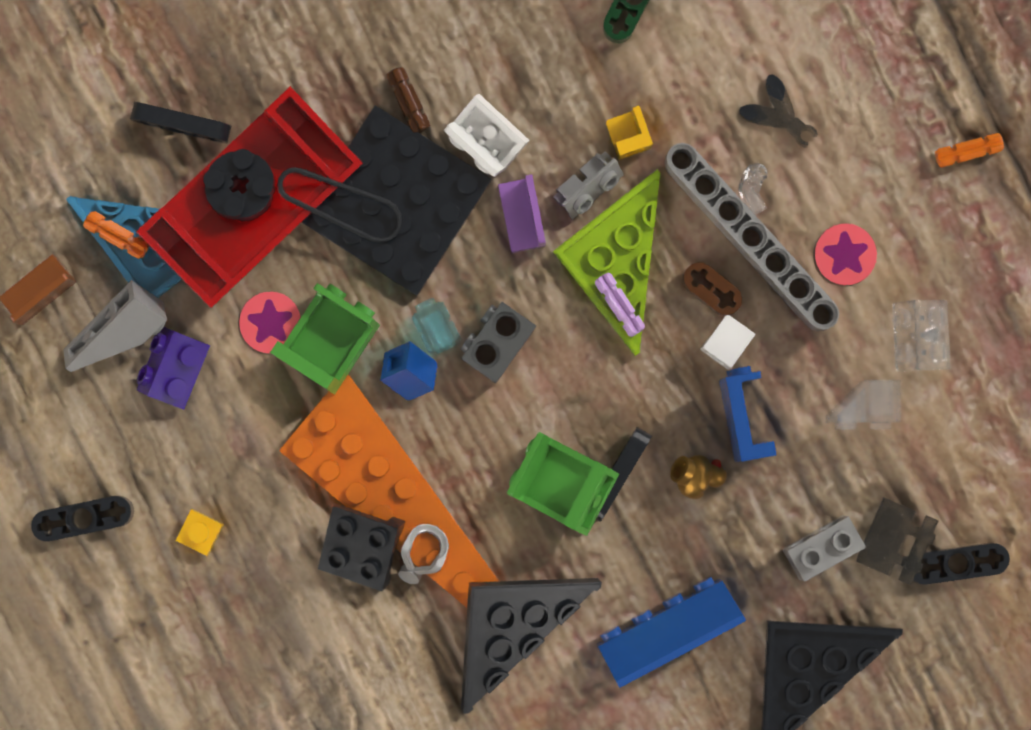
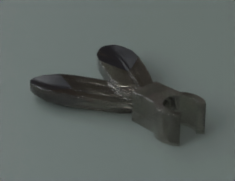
[739,74,818,148]

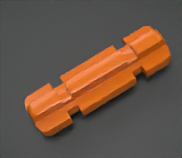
[935,133,1004,168]
[83,211,149,259]

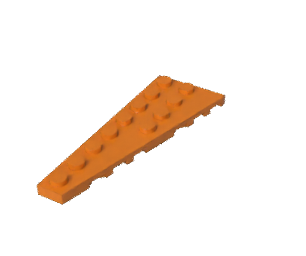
[279,375,499,608]

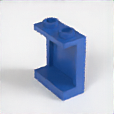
[719,366,777,462]

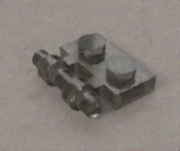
[856,497,938,585]

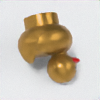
[670,455,727,499]

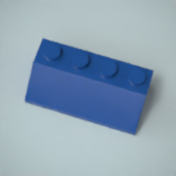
[597,577,746,688]

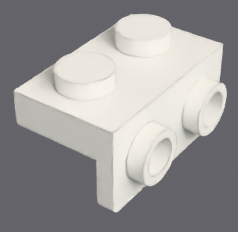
[444,94,530,177]

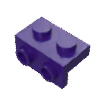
[137,327,210,410]

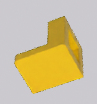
[606,105,653,160]

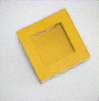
[175,509,224,556]

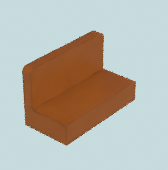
[0,254,76,325]

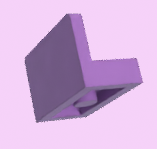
[498,174,546,253]

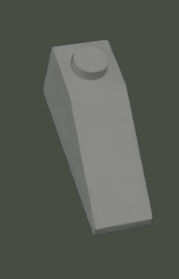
[63,280,167,372]

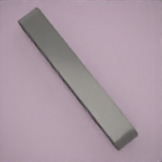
[664,143,839,332]

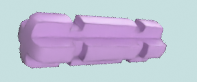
[595,272,645,337]

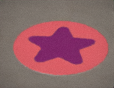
[815,223,877,285]
[239,292,301,354]

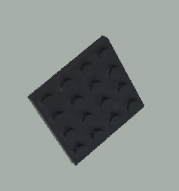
[301,105,492,296]

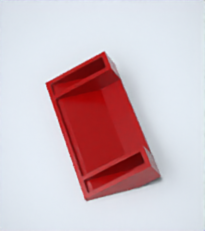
[136,86,363,308]

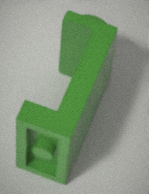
[270,283,380,395]
[507,432,619,536]

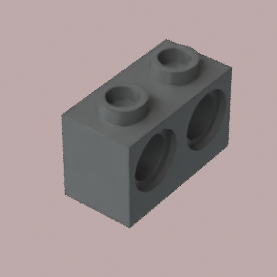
[460,302,536,384]

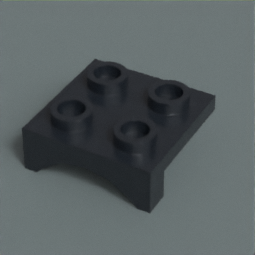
[318,504,405,591]

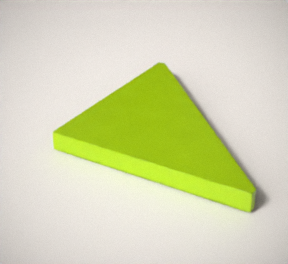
[553,169,661,356]

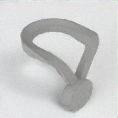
[398,524,449,584]

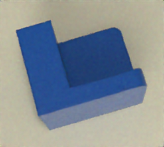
[380,341,437,401]

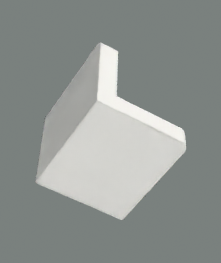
[700,315,755,369]

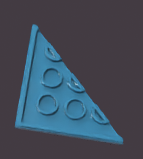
[66,196,182,298]

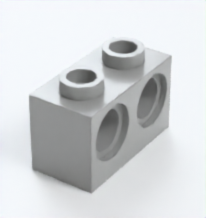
[782,515,866,582]

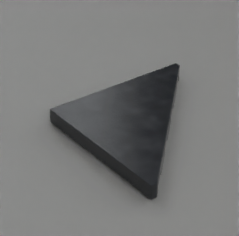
[461,578,602,714]
[761,620,903,730]

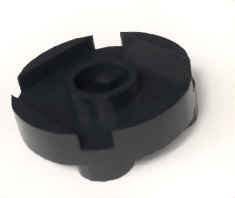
[204,149,275,221]

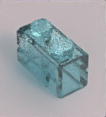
[412,298,462,355]

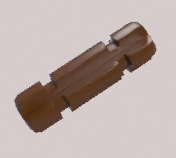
[386,67,430,133]

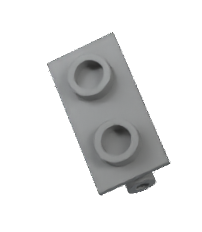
[553,151,624,220]

